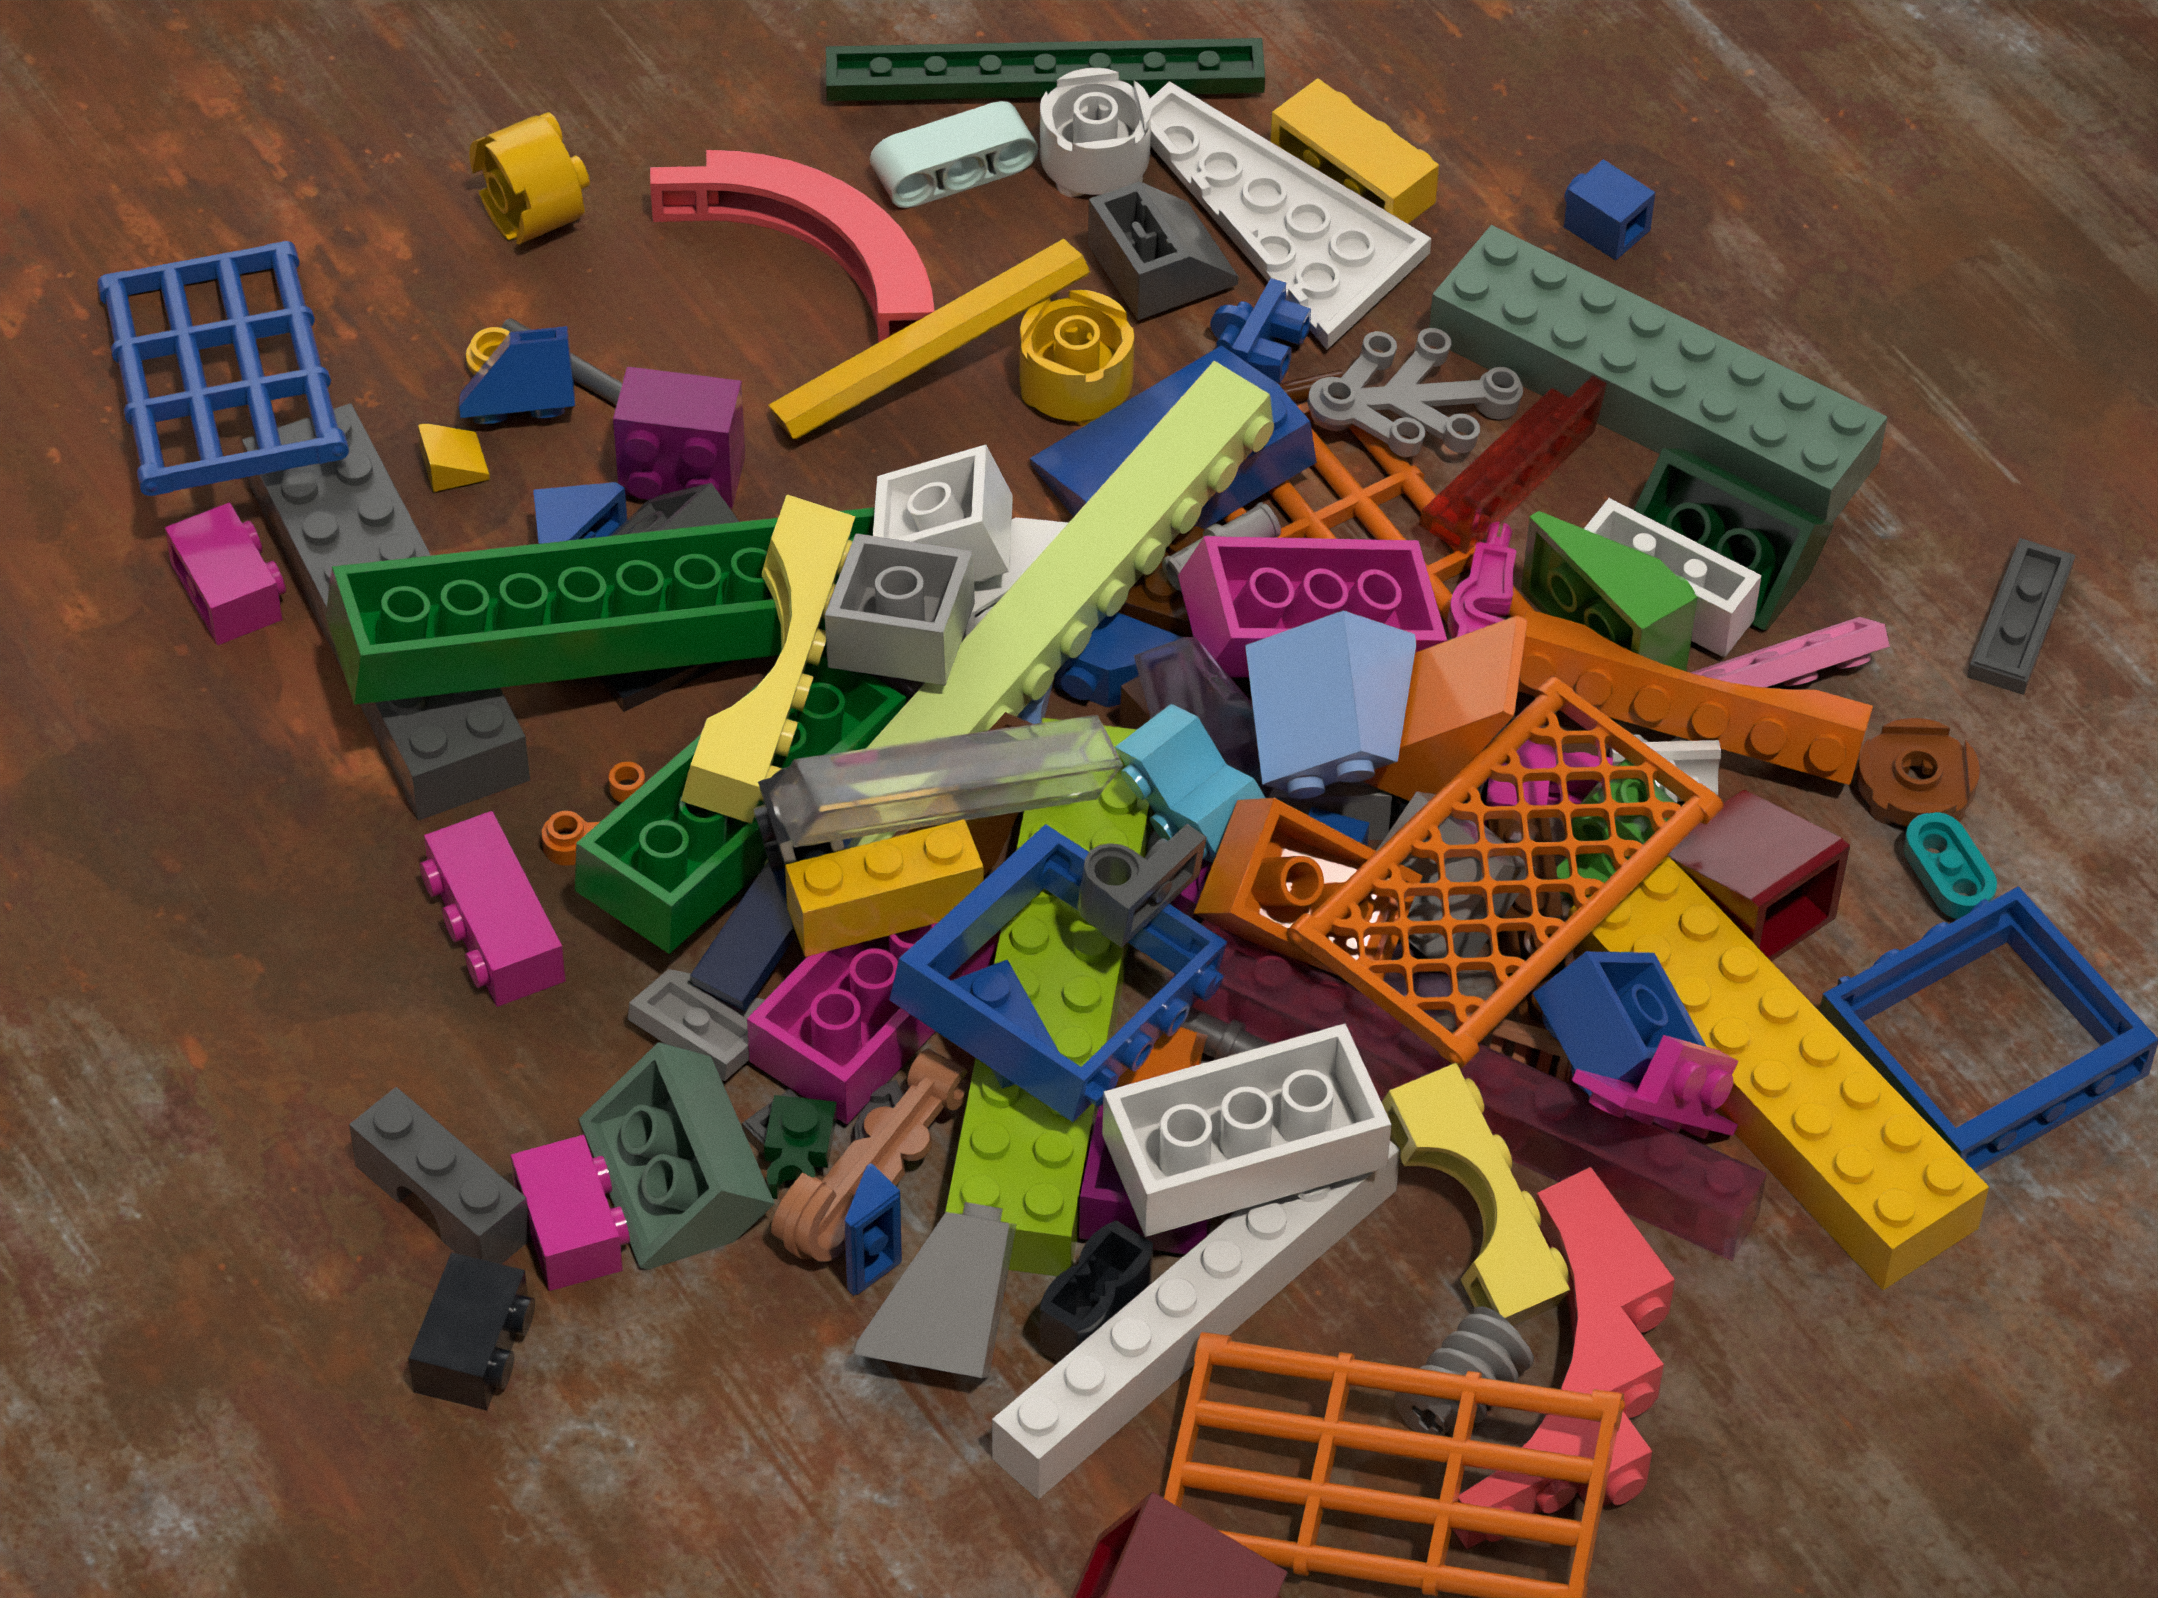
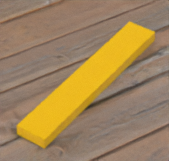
[768,239,1090,439]

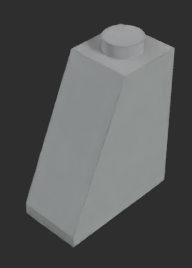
[854,1202,1017,1378]

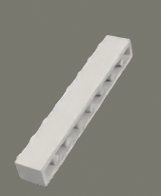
[992,1141,1400,1500]

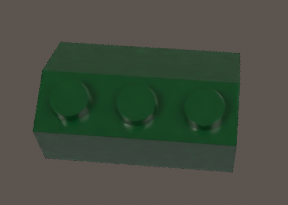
[1634,448,1834,630]

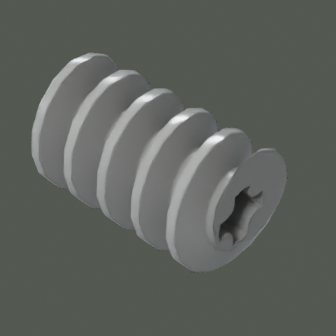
[1395,1306,1534,1437]

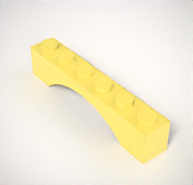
[681,495,855,824]

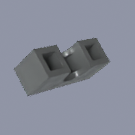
[349,1087,531,1264]

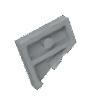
[628,969,765,1081]

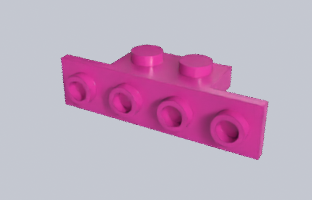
[1571,1035,1738,1139]

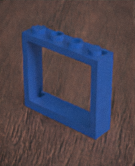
[889,824,1227,1122]
[1819,886,2158,1173]

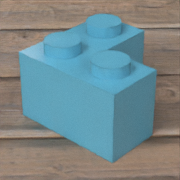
[1115,704,1265,863]

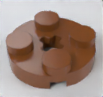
[1857,718,1980,826]

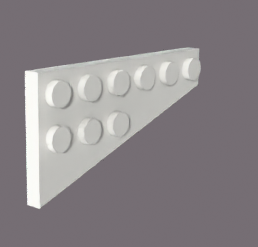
[1143,81,1431,349]

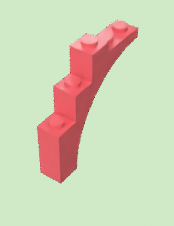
[1453,1167,1675,1549]

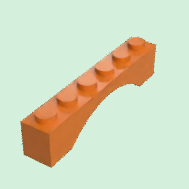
[1518,609,1873,785]

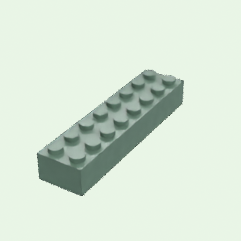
[1429,225,1888,524]

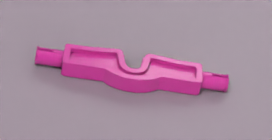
[1447,522,1517,639]

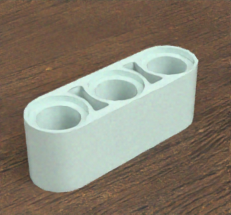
[869,101,1039,208]

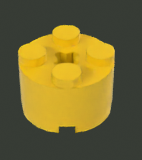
[469,112,590,244]
[1019,290,1134,426]

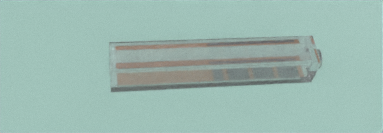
[769,715,1123,847]

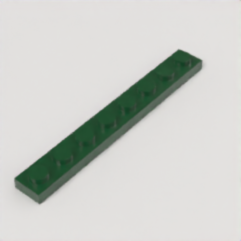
[826,38,1265,101]

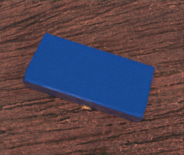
[845,1163,902,1296]

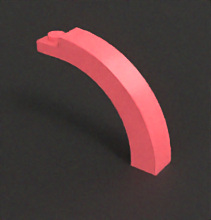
[650,150,935,343]

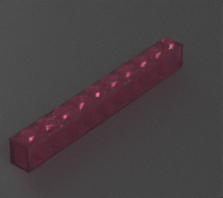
[1174,919,1767,1261]

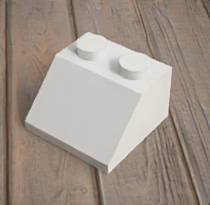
[873,445,1013,582]

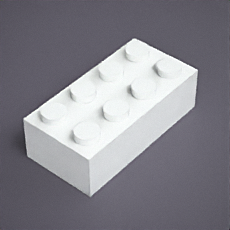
[1102,1023,1392,1237]

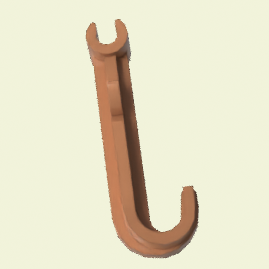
[771,1049,971,1262]

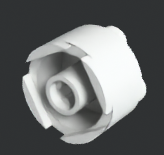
[1040,68,1151,197]

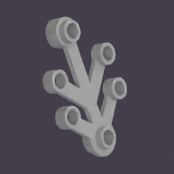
[1307,328,1523,457]

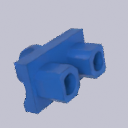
[1210,278,1311,383]

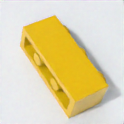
[1270,78,1439,224]
[785,819,984,957]

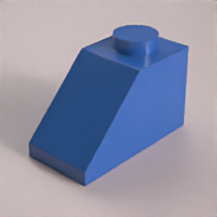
[1054,612,1193,708]

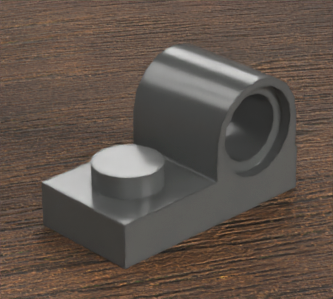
[1077,824,1207,948]

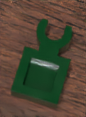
[764,1095,837,1199]

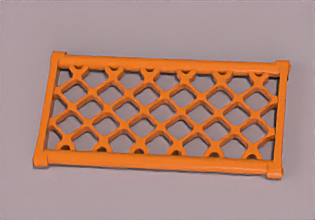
[1287,676,1724,1068]

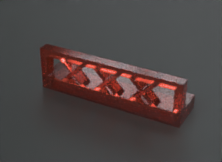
[1419,376,1607,554]

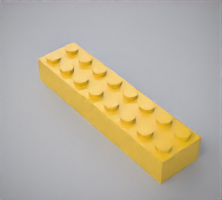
[1568,855,1989,1291]

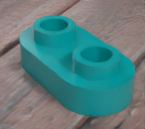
[1903,812,1997,919]

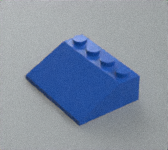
[1029,345,1317,529]

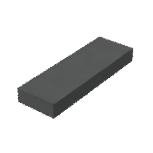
[1967,538,2076,695]

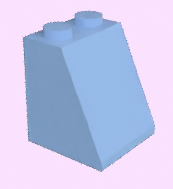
[1245,610,1416,799]

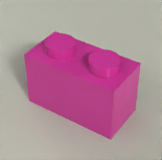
[165,502,286,646]
[510,1135,630,1291]

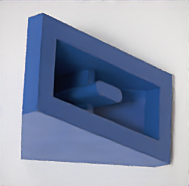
[533,482,627,544]

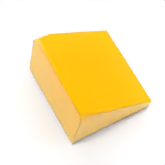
[418,424,490,492]

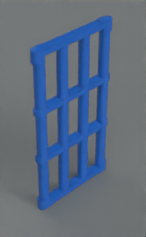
[97,241,349,496]

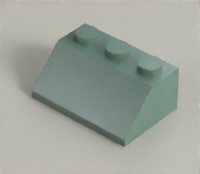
[579,1042,775,1270]

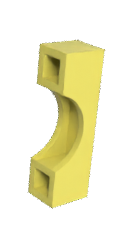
[1382,1063,1570,1326]

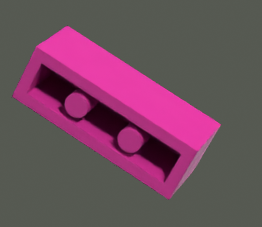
[419,811,566,1007]

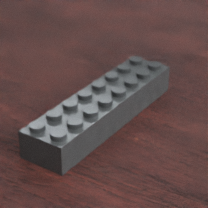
[242,403,530,821]

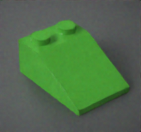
[1521,511,1698,671]

